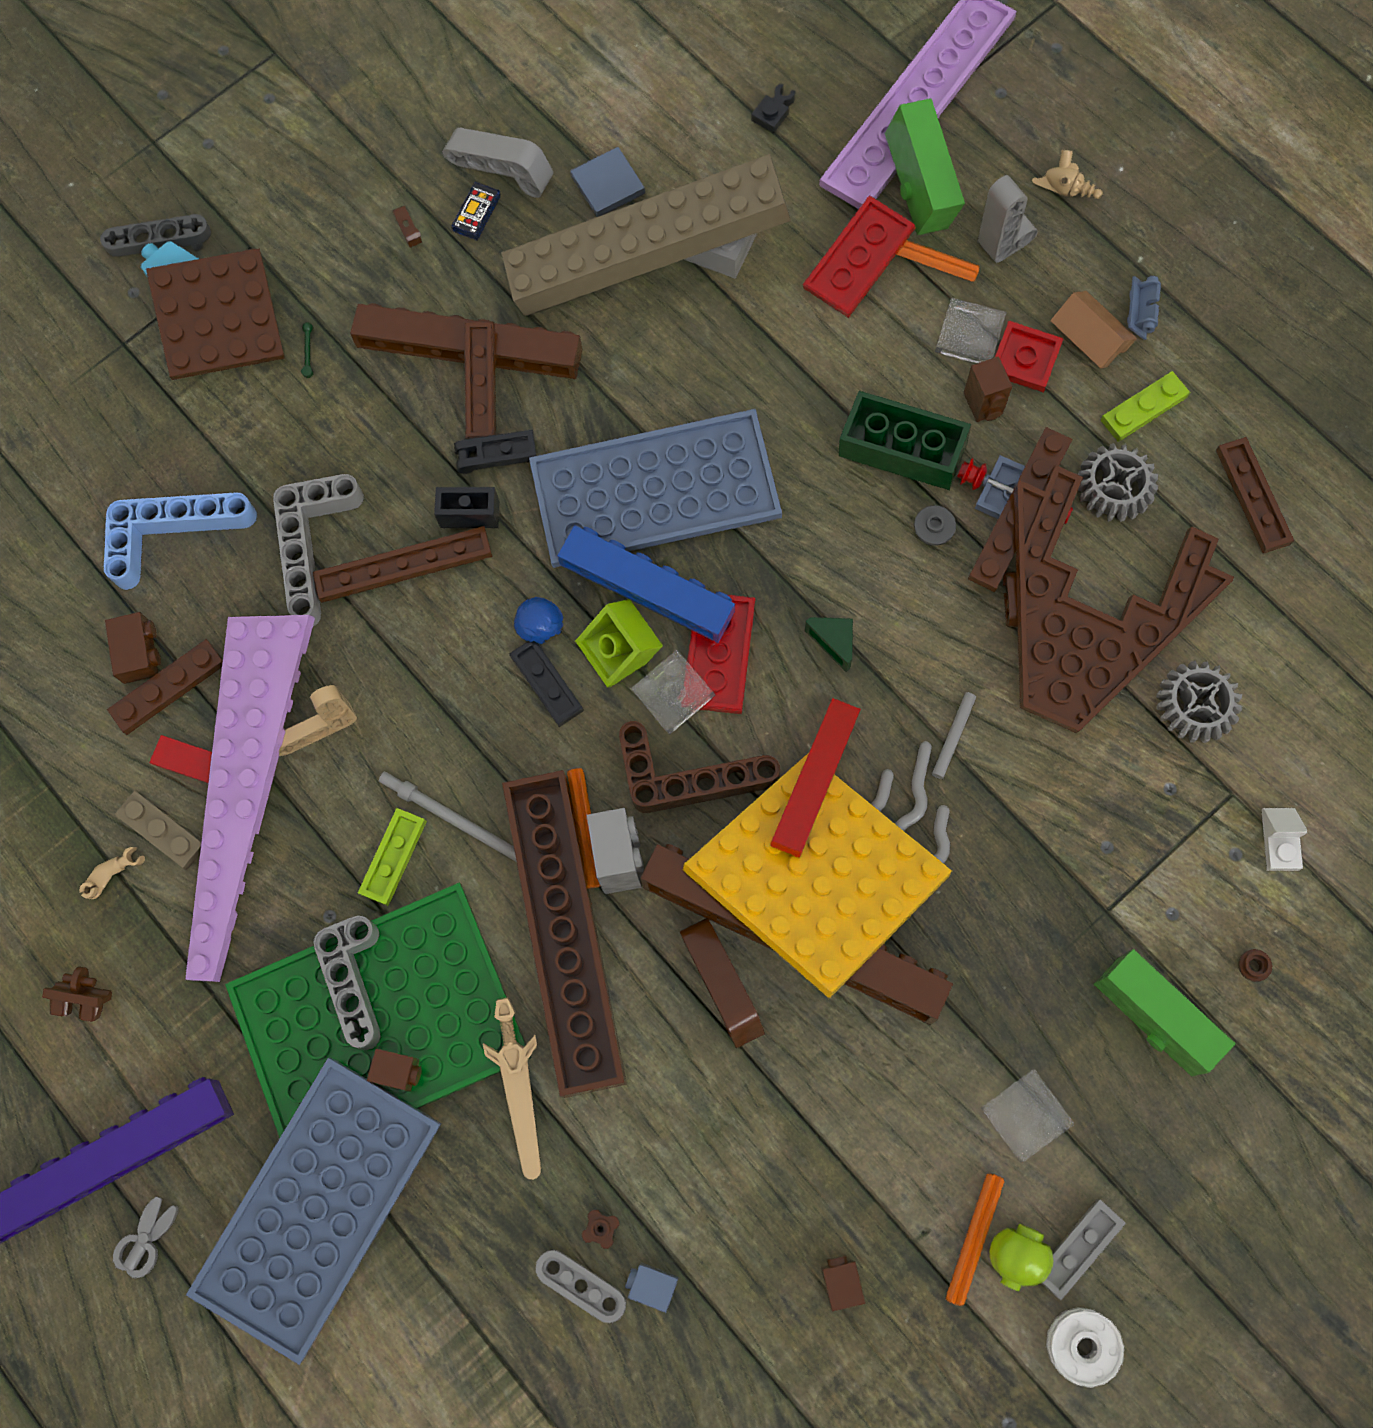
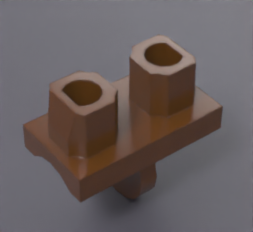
[42,966,112,1022]

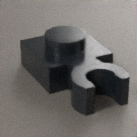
[751,83,795,134]

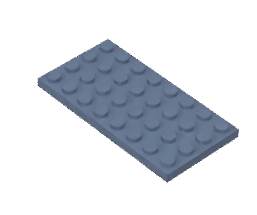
[529,409,782,568]
[186,1057,442,1365]

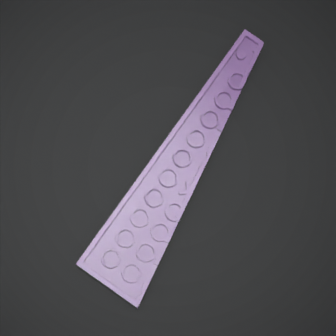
[185,615,315,982]

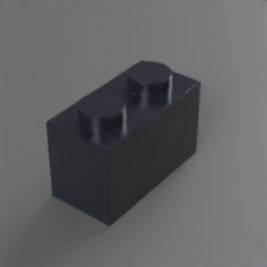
[434,487,500,528]

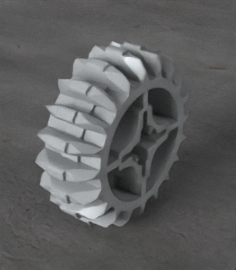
[1077,443,1158,523]
[1156,661,1243,743]

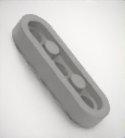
[536,1250,626,1323]

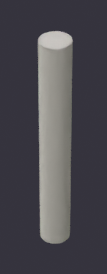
[932,692,976,779]

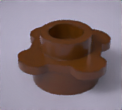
[582,1210,619,1249]

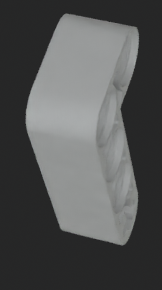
[442,128,553,198]
[978,175,1038,263]
[314,916,381,1050]

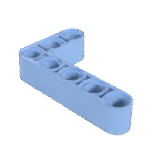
[104,493,257,590]

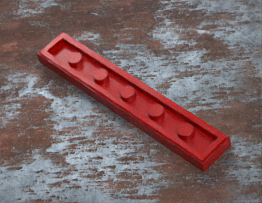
[770,698,861,858]

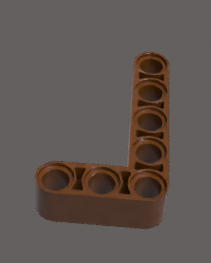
[619,721,780,813]

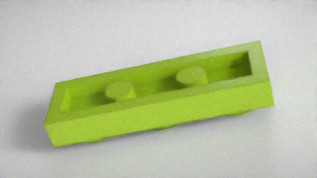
[1100,371,1190,442]
[358,808,427,906]

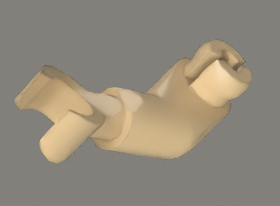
[79,847,145,899]

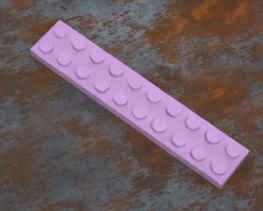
[819,0,1016,209]

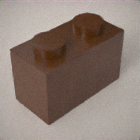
[964,356,1013,422]
[105,612,161,684]

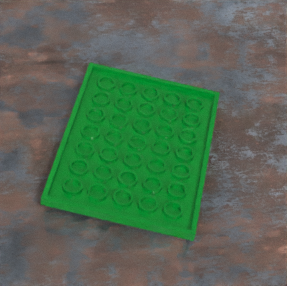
[225,882,532,1138]

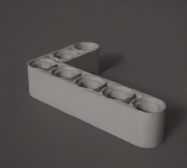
[273,474,364,626]

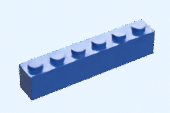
[557,525,735,643]

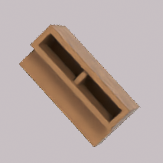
[1050,291,1137,369]

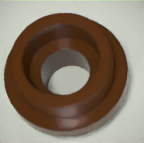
[1238,949,1272,982]

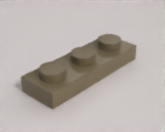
[115,790,201,870]

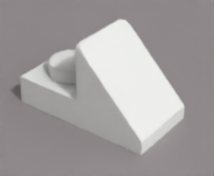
[1261,808,1307,871]

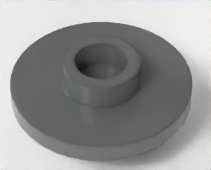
[914,506,956,546]

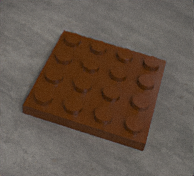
[146,248,285,380]

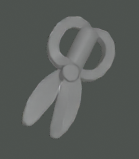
[113,1197,179,1278]

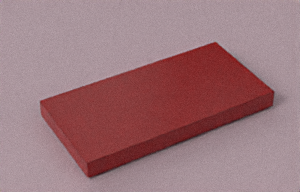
[803,195,915,318]
[682,593,755,714]

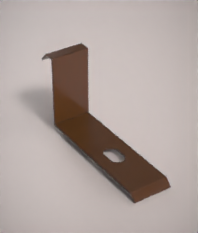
[392,205,422,248]

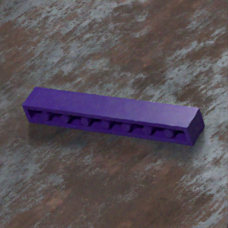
[0,1077,234,1244]

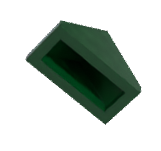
[804,617,853,672]

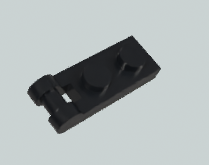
[454,429,537,474]

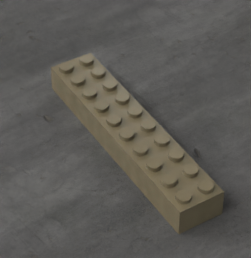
[501,154,791,316]

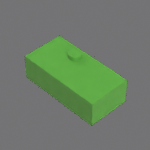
[885,98,965,235]
[1093,949,1235,1077]

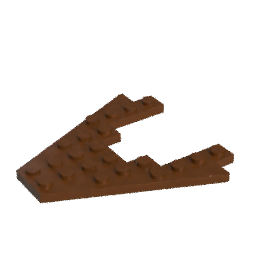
[1014,465,1234,733]

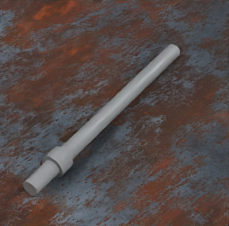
[378,771,517,862]

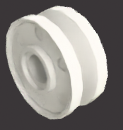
[1046,1307,1124,1387]

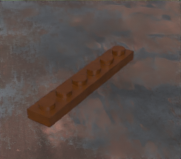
[968,427,1073,592]
[313,526,493,603]

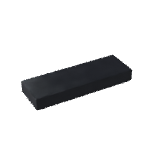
[509,641,584,727]

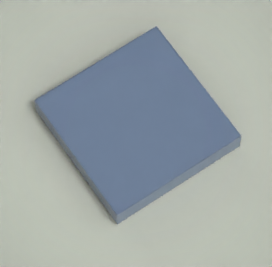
[570,147,645,217]

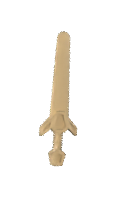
[483,997,541,1180]

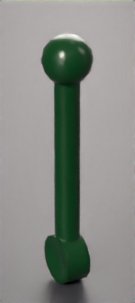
[301,322,314,378]

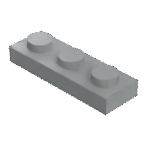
[1042,1199,1126,1300]

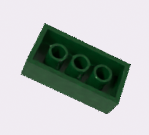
[838,390,971,491]

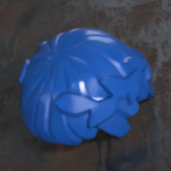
[514,597,564,644]

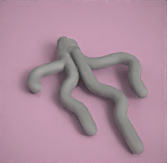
[871,741,950,863]

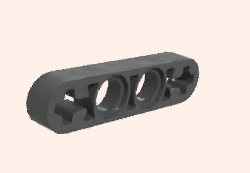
[100,214,211,257]

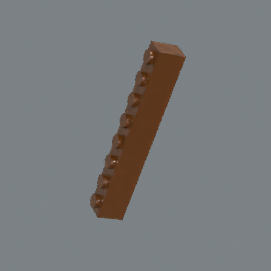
[350,303,582,379]

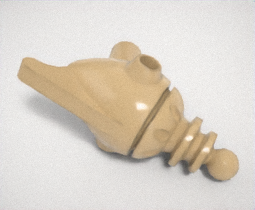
[1032,150,1103,199]

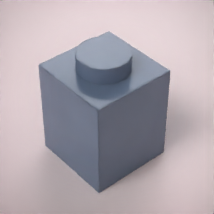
[625,1263,679,1313]

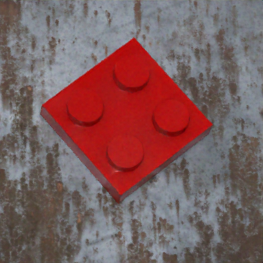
[995,321,1064,393]

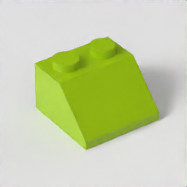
[575,599,663,688]

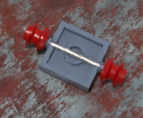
[957,455,1073,524]

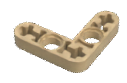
[279,685,357,756]

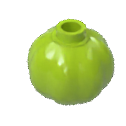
[989,1223,1053,1291]

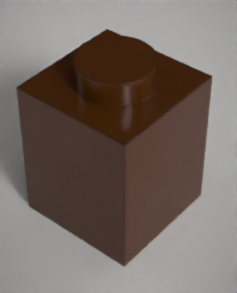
[367,1049,422,1092]
[821,1255,865,1311]

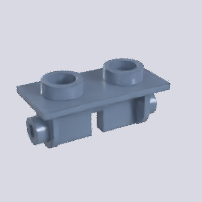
[1127,276,1161,340]

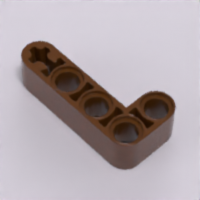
[679,918,765,1049]

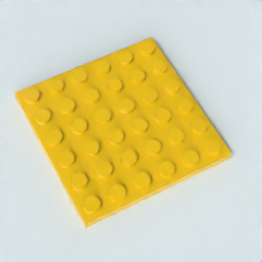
[683,753,952,999]

